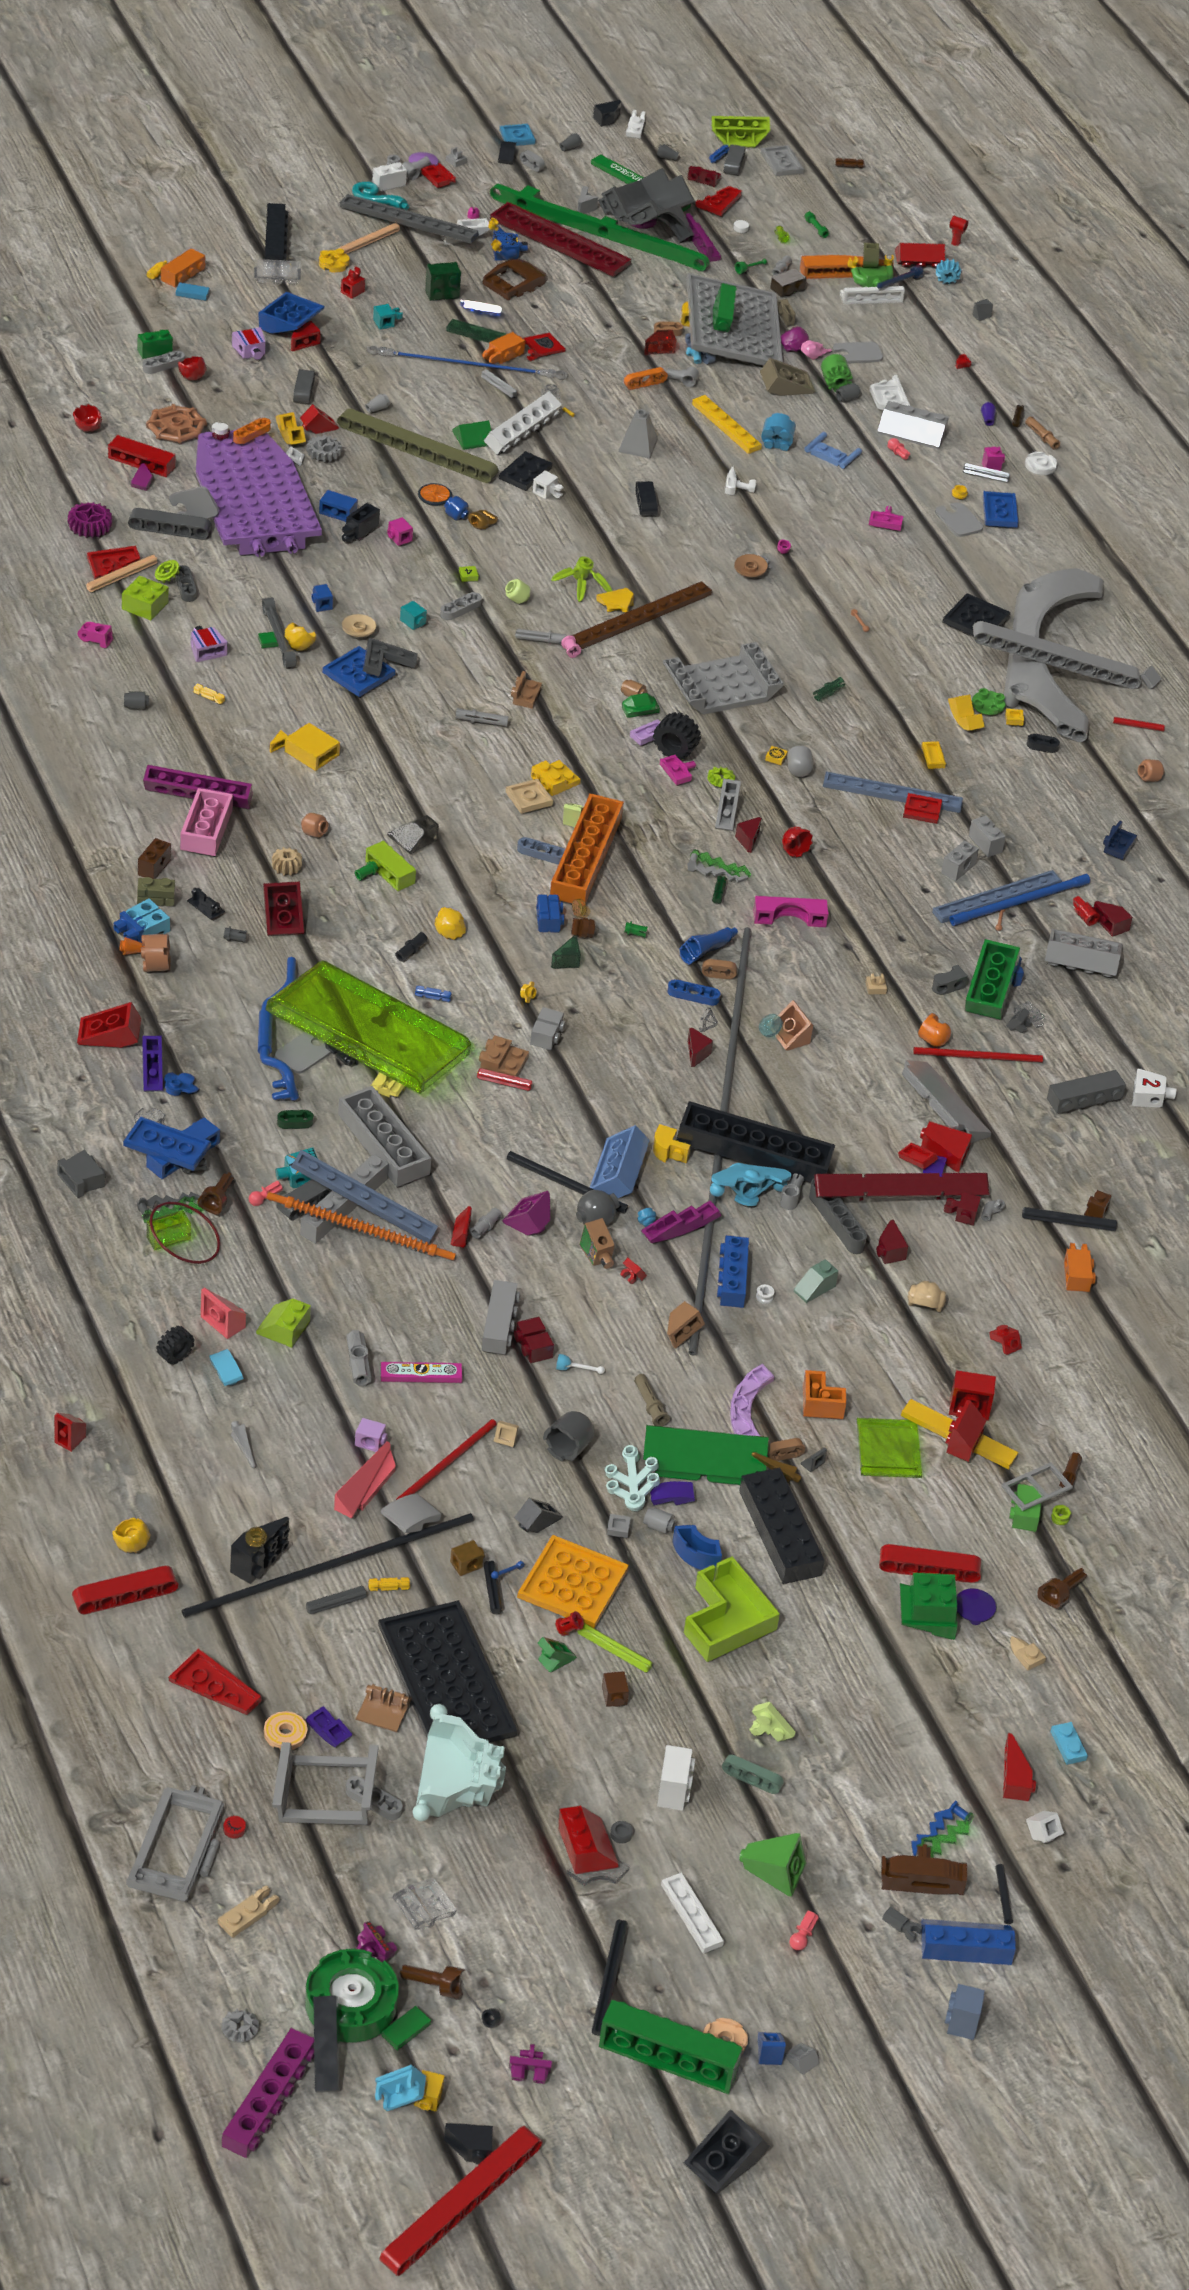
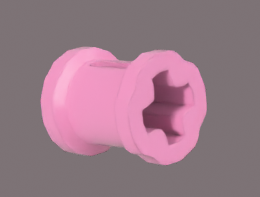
[561,635,581,658]

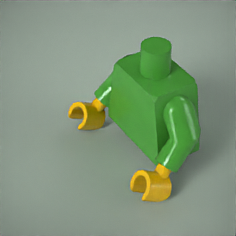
[847,255,894,287]

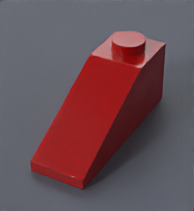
[1003,1733,1036,1801]

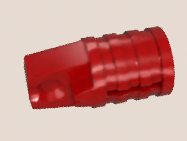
[1073,896,1100,926]

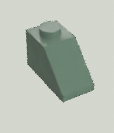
[793,1259,838,1303]

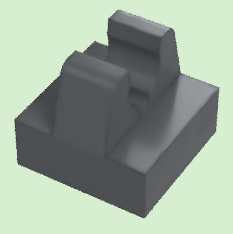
[1006,1007,1031,1033]

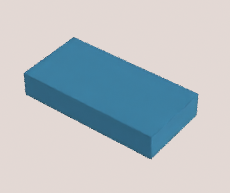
[175,282,210,301]

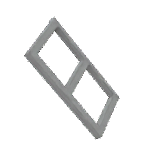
[1001,1462,1073,1511]

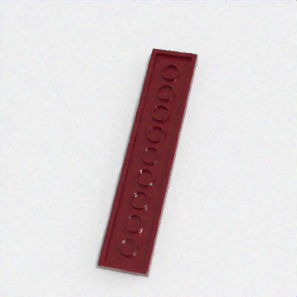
[490,202,631,277]

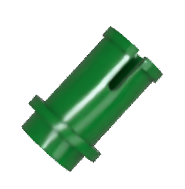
[354,861,378,881]
[624,921,648,938]

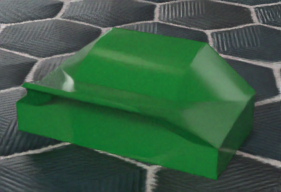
[622,693,660,718]

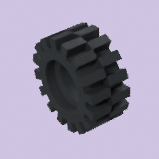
[156,1325,195,1365]

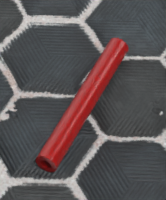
[1113,717,1165,732]

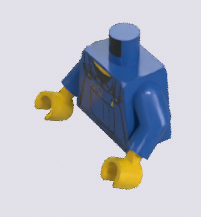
[488,218,528,261]

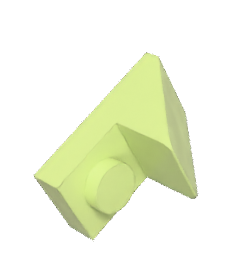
[563,803,584,827]

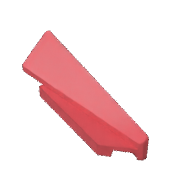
[334,1441,396,1518]

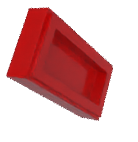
[898,1142,938,1169]

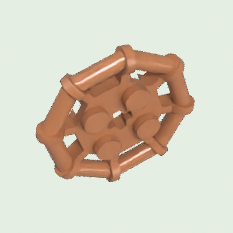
[146,404,207,444]

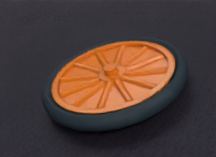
[418,483,452,506]

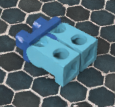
[113,898,170,943]

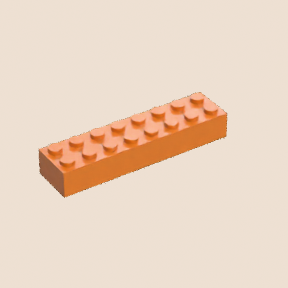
[550,794,624,906]

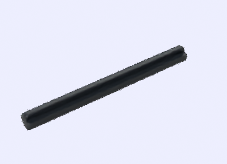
[591,1919,628,2036]

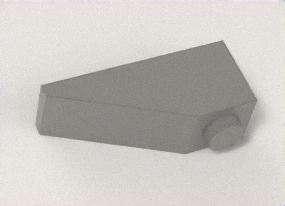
[715,779,741,831]

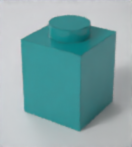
[400,601,427,630]

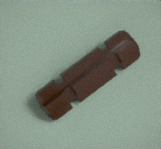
[835,158,864,168]

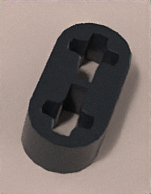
[1026,734,1060,753]

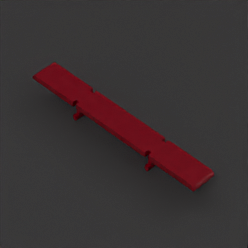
[814,1173,990,1201]

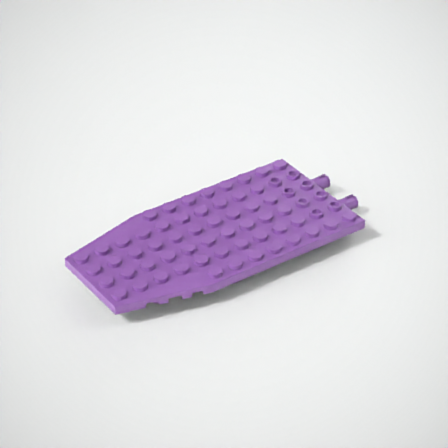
[196,429,322,557]

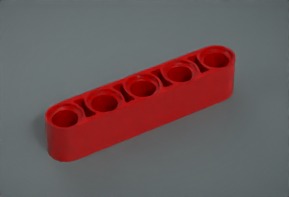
[879,1544,981,1583]
[72,1565,179,1614]

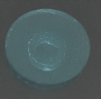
[759,1014,783,1037]

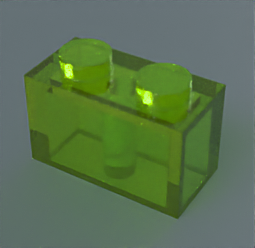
[146,1210,191,1251]

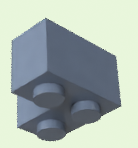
[945,1984,985,2040]

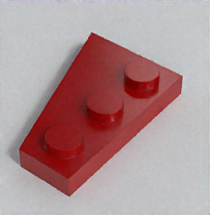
[695,186,742,216]

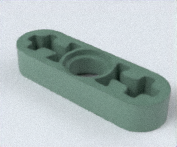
[722,1755,784,1794]

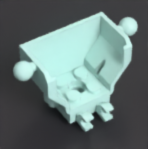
[413,1704,506,1821]

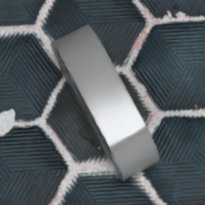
[520,150,545,172]

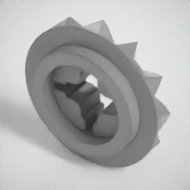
[222,2008,259,2042]

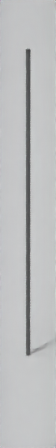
[688,927,751,1355]

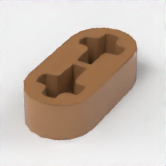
[654,322,683,336]
[702,959,737,979]
[767,1438,805,1461]

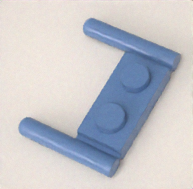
[804,432,862,469]

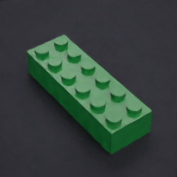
[599,2000,743,2095]

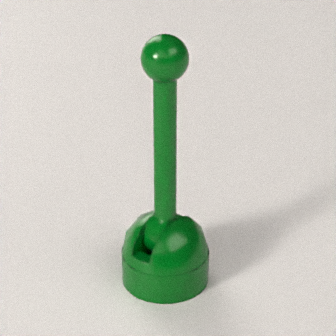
[735,259,767,274]

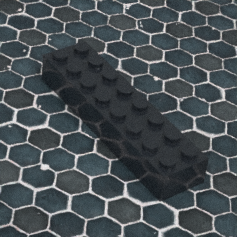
[676,1101,835,1182]

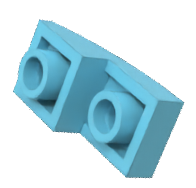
[209,1349,243,1386]

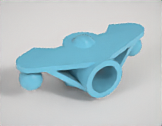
[710,1163,791,1206]

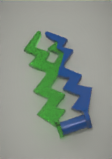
[911,1800,973,1858]

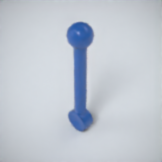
[491,1561,525,1579]

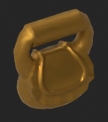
[468,510,498,530]

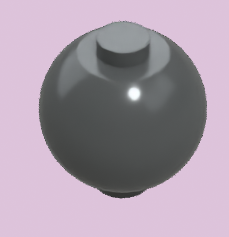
[576,1190,620,1226]

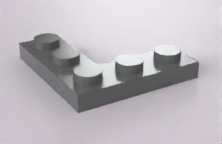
[363,637,418,676]

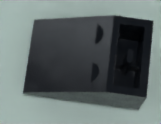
[230,1516,290,1584]

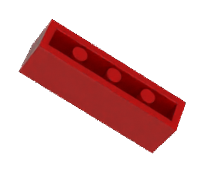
[108,435,176,478]

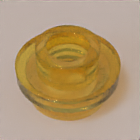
[245,1527,267,1547]

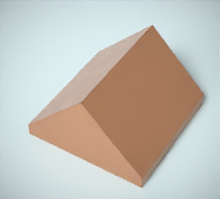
[768,1000,813,1051]

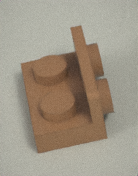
[511,671,542,709]

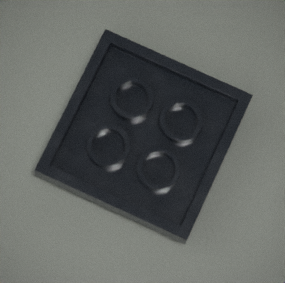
[942,593,1010,636]

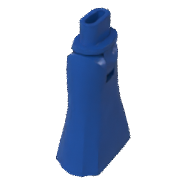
[679,927,738,965]

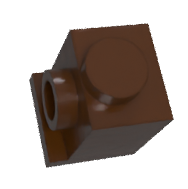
[1084,1190,1112,1218]

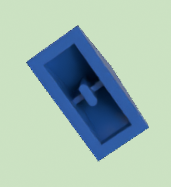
[758,2032,786,2065]

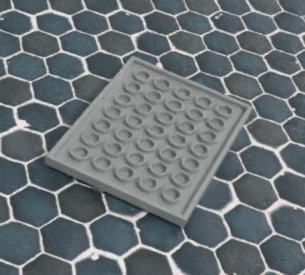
[686,273,783,365]

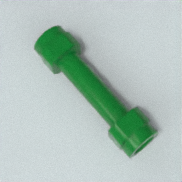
[804,211,829,238]

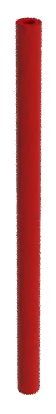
[913,1047,1043,1063]
[396,1419,497,1500]

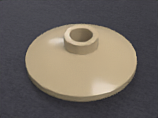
[342,614,376,637]

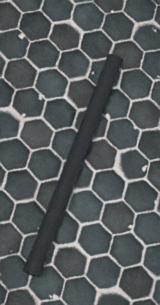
[507,1151,628,1214]

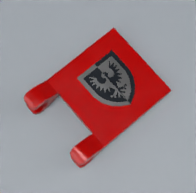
[519,333,566,361]

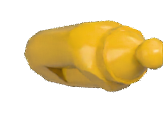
[146,260,167,279]

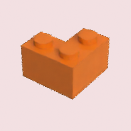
[803,1370,846,1419]

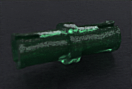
[813,677,845,701]

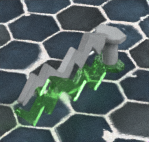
[687,849,751,883]

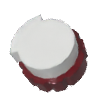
[212,422,230,440]

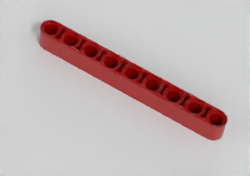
[379,2126,543,2276]

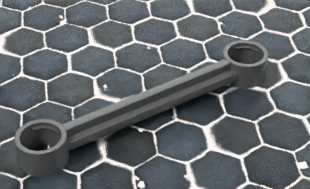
[262,597,296,668]

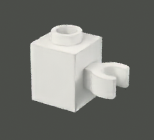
[532,471,563,499]

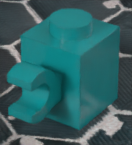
[373,304,403,330]

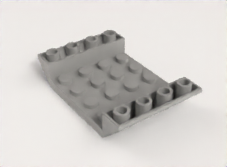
[663,642,784,715]

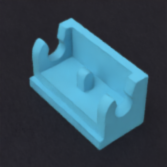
[375,2065,426,2112]

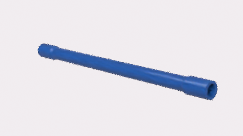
[949,874,1090,926]

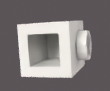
[1026,1811,1064,1843]

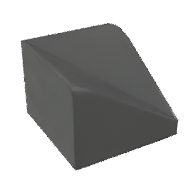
[972,299,993,321]

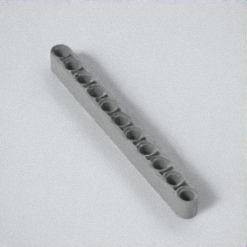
[973,621,1141,689]

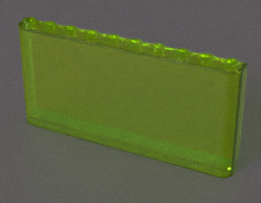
[265,960,471,1094]

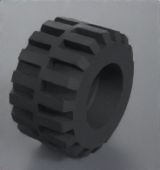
[653,712,701,760]

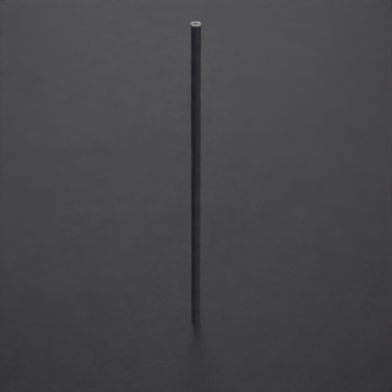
[182,1513,474,1618]

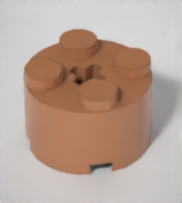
[141,934,171,972]

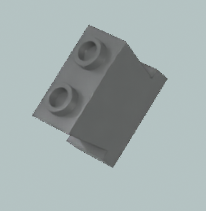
[57,1149,106,1198]

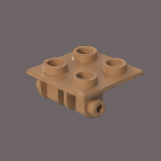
[356,1684,411,1732]

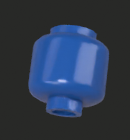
[444,496,469,521]

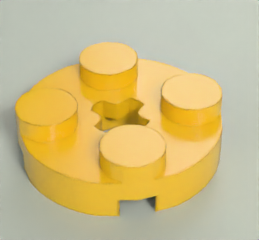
[319,248,350,273]

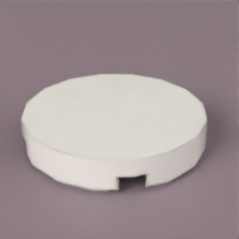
[1025,452,1057,475]

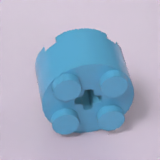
[761,413,796,451]

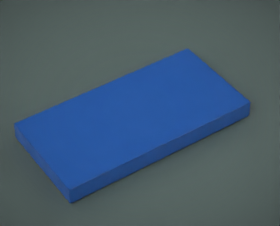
[123,1117,211,1171]

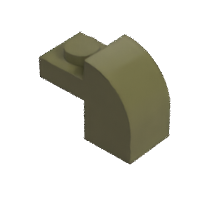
[863,243,879,267]

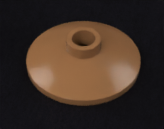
[734,554,768,577]

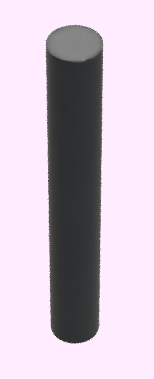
[995,1864,1013,1924]

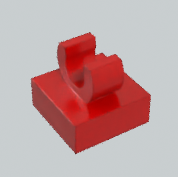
[620,1257,647,1284]

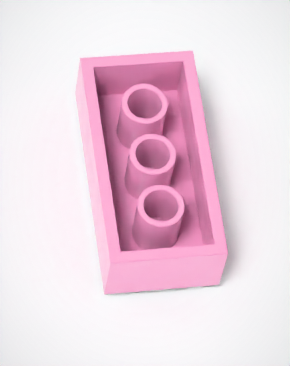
[180,788,233,856]

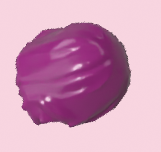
[781,327,809,352]

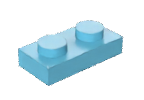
[1050,1722,1088,1765]

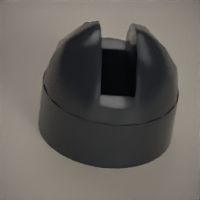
[482,2008,502,2028]

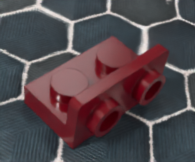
[687,166,721,187]

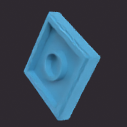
[499,124,536,146]

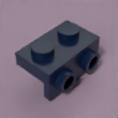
[1103,820,1137,860]

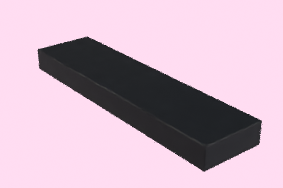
[313,1995,340,2092]

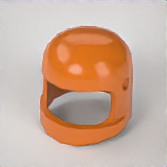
[918,1013,951,1047]

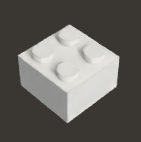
[657,1745,695,1811]

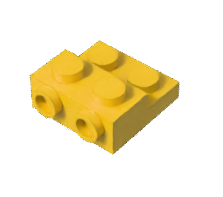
[531,760,580,796]

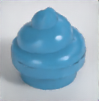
[637,1208,657,1227]

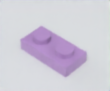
[630,719,660,746]

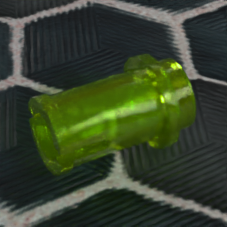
[774,226,790,243]

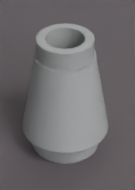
[365,394,390,413]

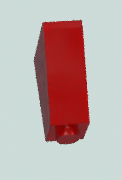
[920,1121,972,1172]

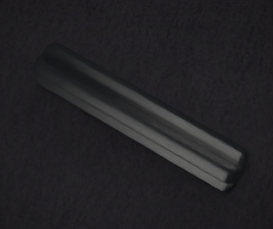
[484,1560,502,1614]

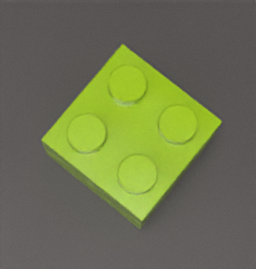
[122,575,169,621]

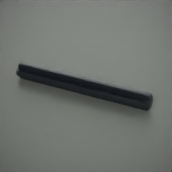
[1022,1207,1117,1231]

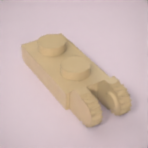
[218,1886,280,1938]

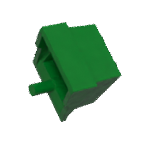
[900,1573,957,1640]

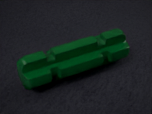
[712,875,727,904]

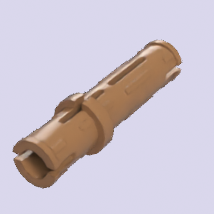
[1026,416,1061,449]

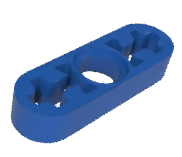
[667,979,720,1006]

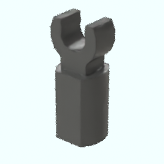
[882,1906,922,1941]

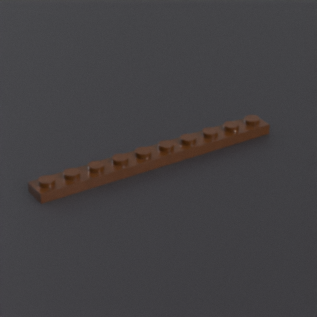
[571,581,712,650]

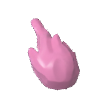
[801,340,832,360]

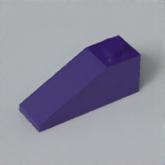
[142,1036,163,1092]

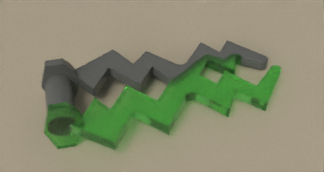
[137,1192,203,1223]

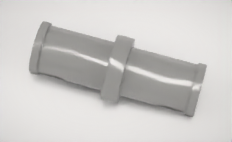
[772,255,792,276]
[470,1208,502,1239]

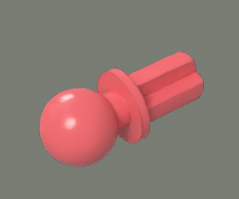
[887,438,910,460]
[249,1181,283,1206]
[789,1911,819,1950]

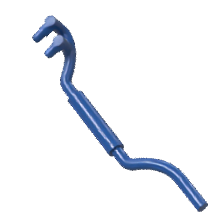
[258,957,299,1100]

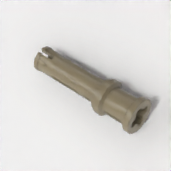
[634,1374,670,1426]

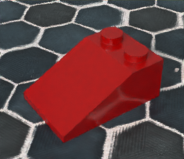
[77,1002,141,1048]

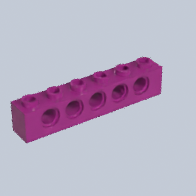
[143,765,253,809]
[222,2028,314,2159]

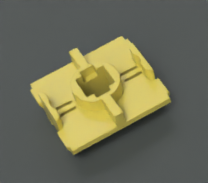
[371,1065,411,1098]

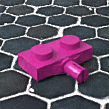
[869,506,904,531]
[660,755,696,785]

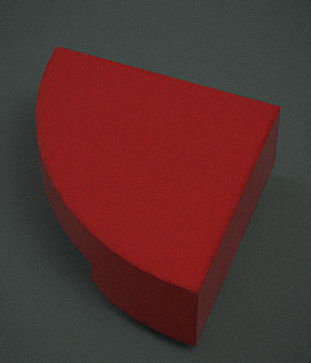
[955,353,972,369]

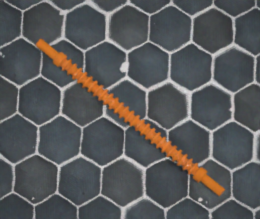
[266,1191,456,1261]

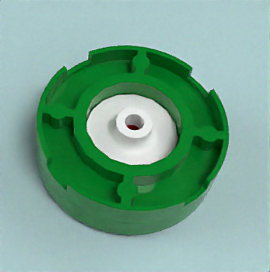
[305,1949,399,2043]

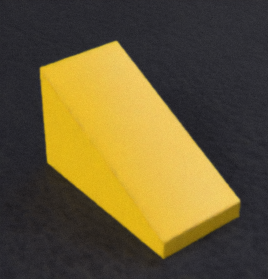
[270,730,288,753]

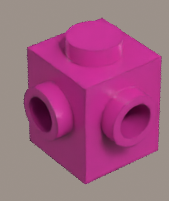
[982,446,1005,471]
[387,517,413,546]

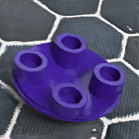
[956,1588,996,1625]

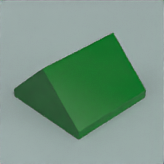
[452,420,491,450]

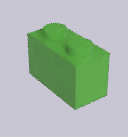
[1009,1484,1043,1532]

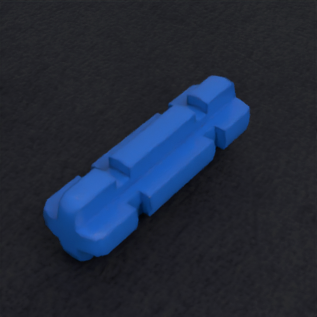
[709,144,729,163]
[415,985,452,1002]

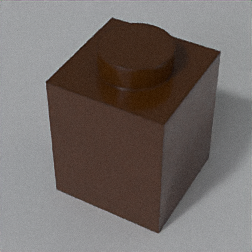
[602,1671,629,1707]

